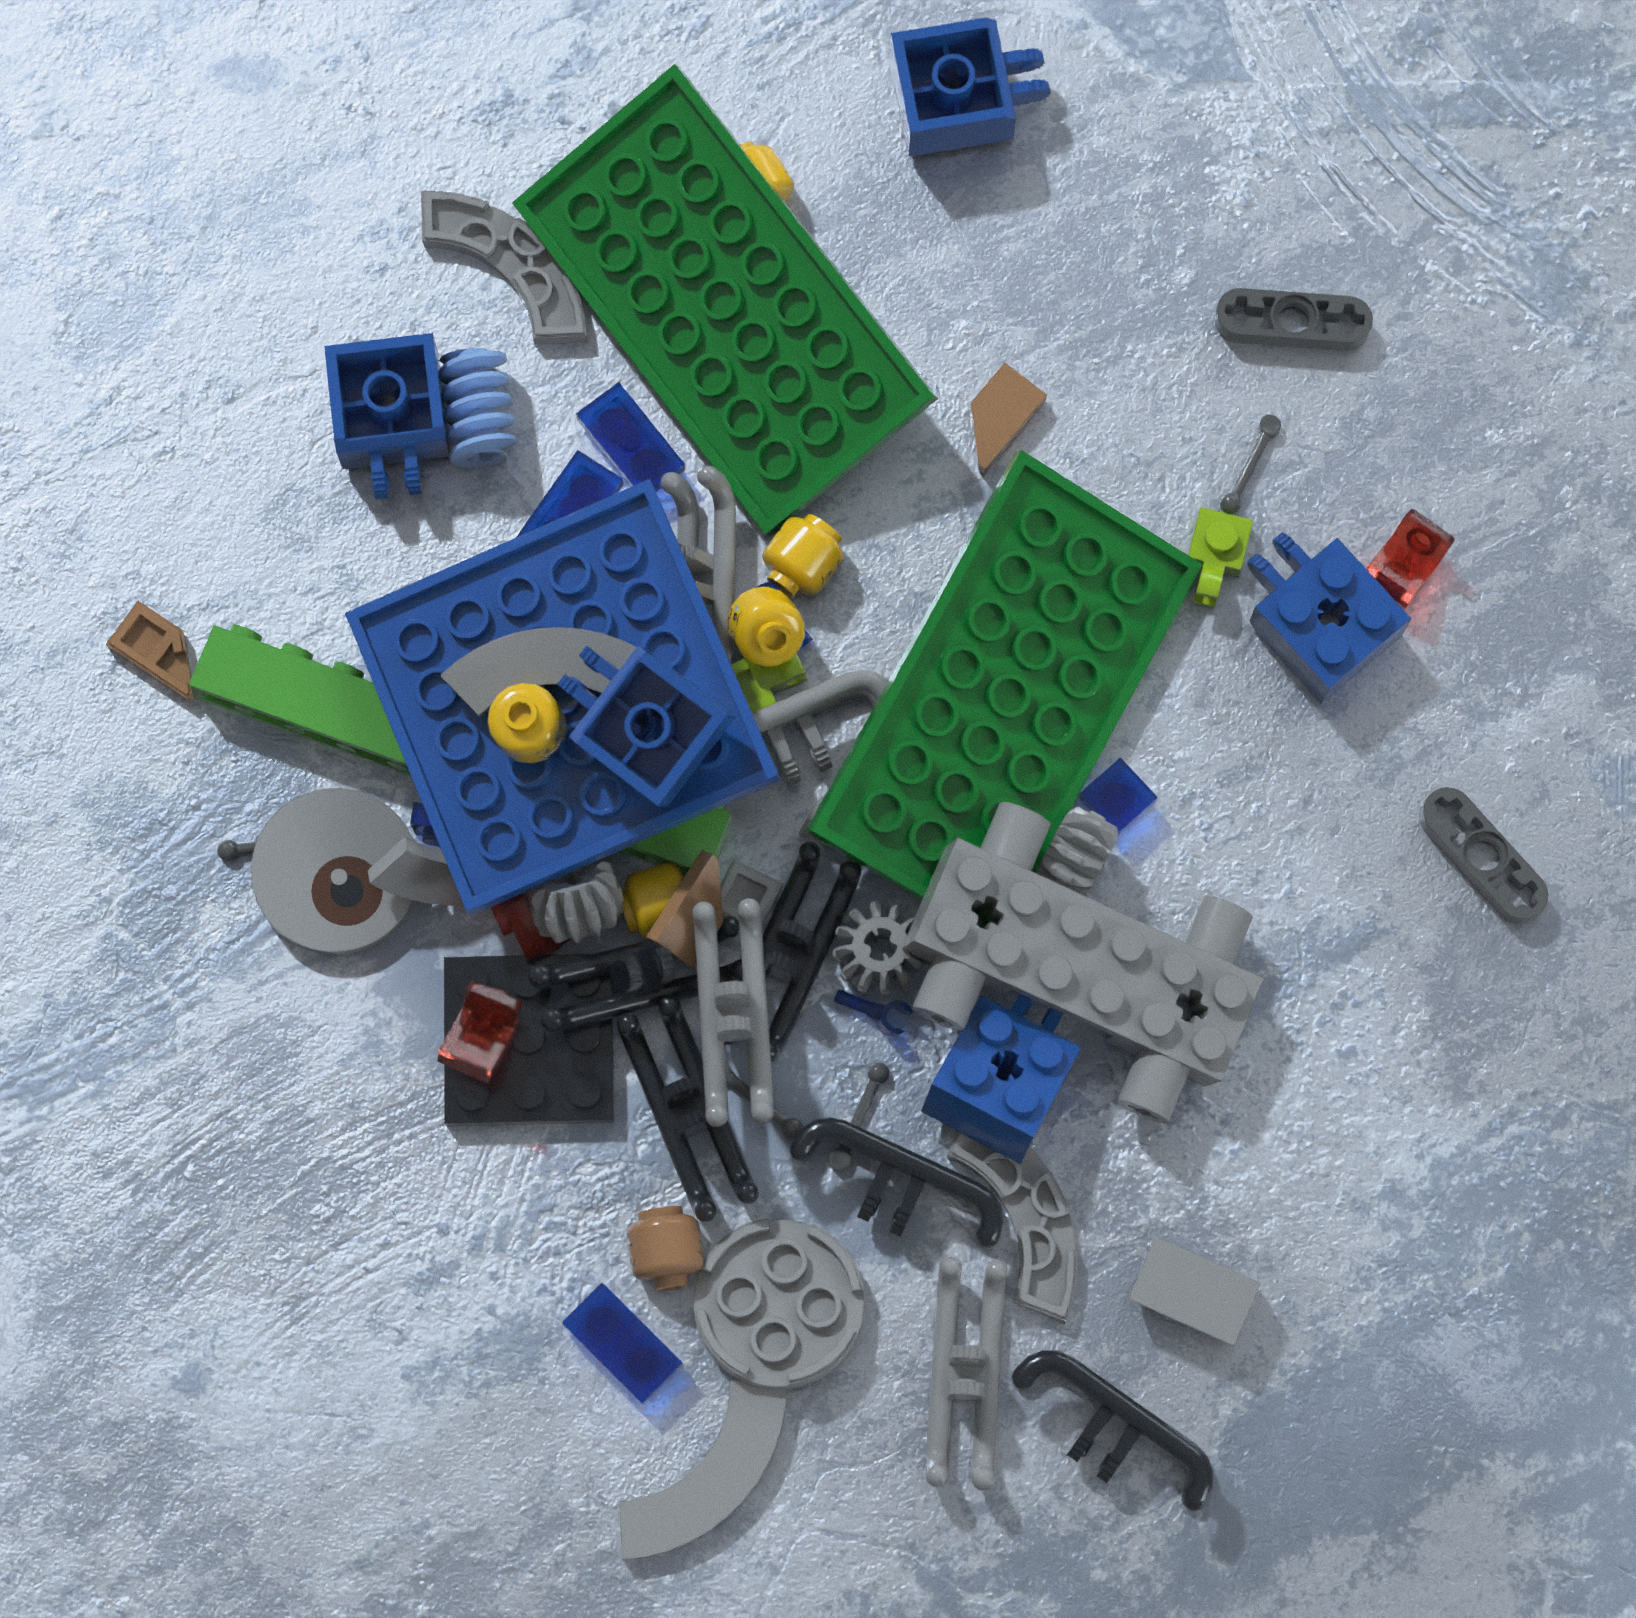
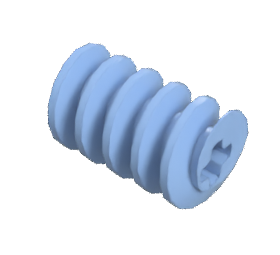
[439,348,517,468]

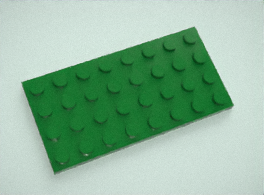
[512,64,938,537]
[805,450,1203,928]

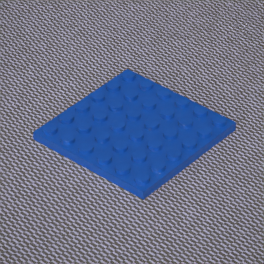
[345,479,781,916]

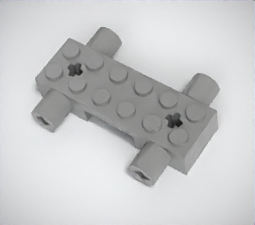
[902,802,1264,1124]

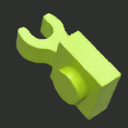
[1188,507,1253,608]
[731,653,807,713]

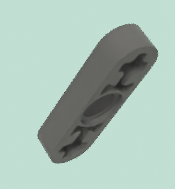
[1214,288,1373,351]
[1419,787,1548,924]

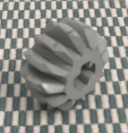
[1036,806,1118,897]
[526,861,624,943]
[833,901,925,998]

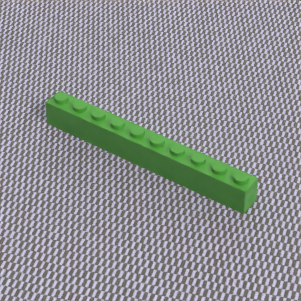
[188,624,732,877]

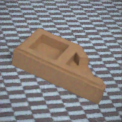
[970,362,1047,475]
[106,601,195,704]
[646,850,723,969]

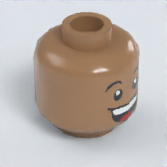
[626,1206,704,1292]

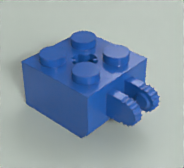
[890,18,1051,157]
[324,333,450,500]
[1247,532,1412,704]
[557,645,735,807]
[921,993,1081,1164]

